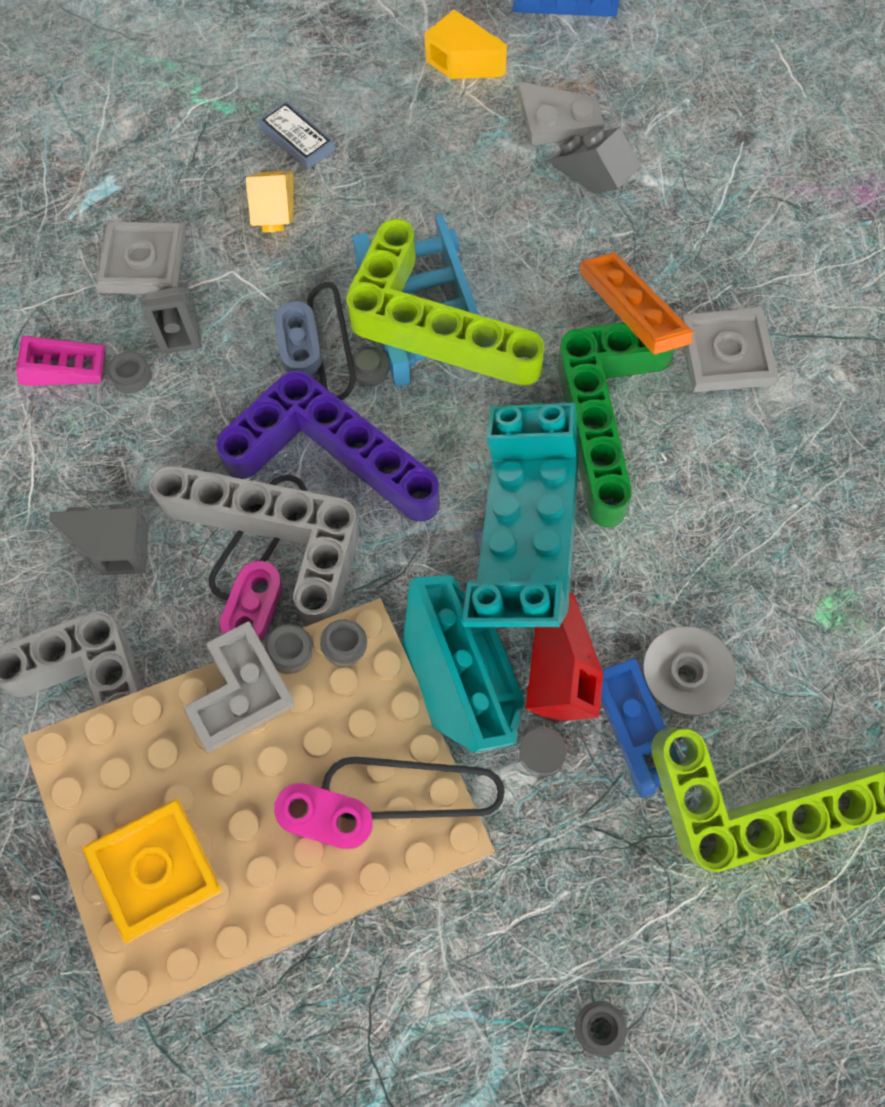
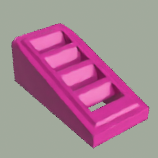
[16,336,105,386]

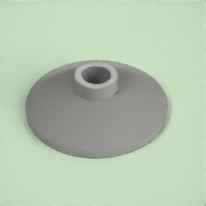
[643,626,736,716]

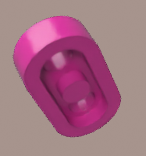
[220,561,283,641]
[274,783,373,849]

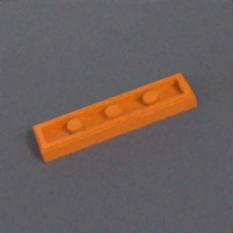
[580,252,693,355]

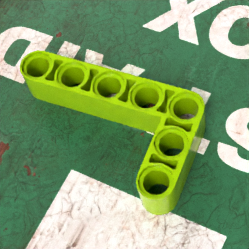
[346,218,545,386]
[651,727,885,872]

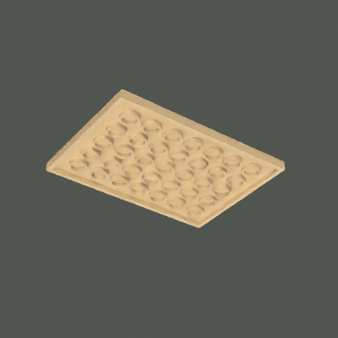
[21,598,495,1025]

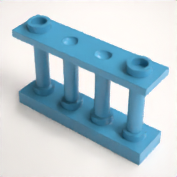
[352,214,489,387]

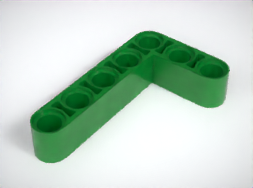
[558,322,675,527]

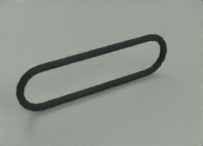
[307,282,356,400]
[209,475,307,600]

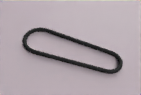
[322,756,505,820]

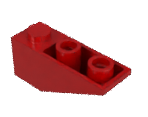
[525,592,603,722]

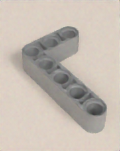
[149,466,360,626]
[0,611,144,707]

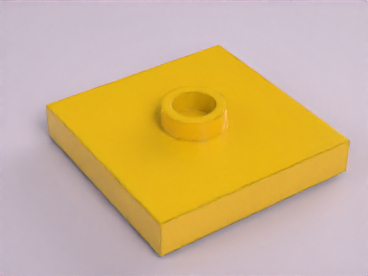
[81,798,223,944]

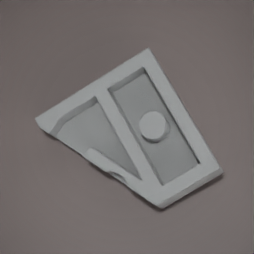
[518,82,604,146]

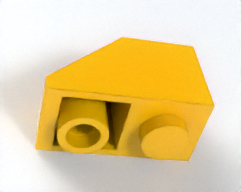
[424,10,507,79]

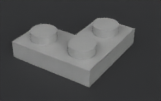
[183,621,295,754]

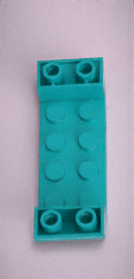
[462,402,579,627]

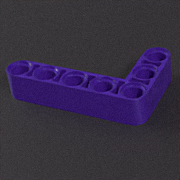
[216,371,440,521]

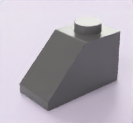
[141,285,201,354]

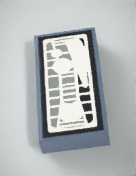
[259,101,335,170]

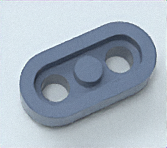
[274,301,322,376]

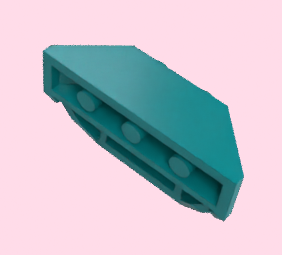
[403,575,524,753]

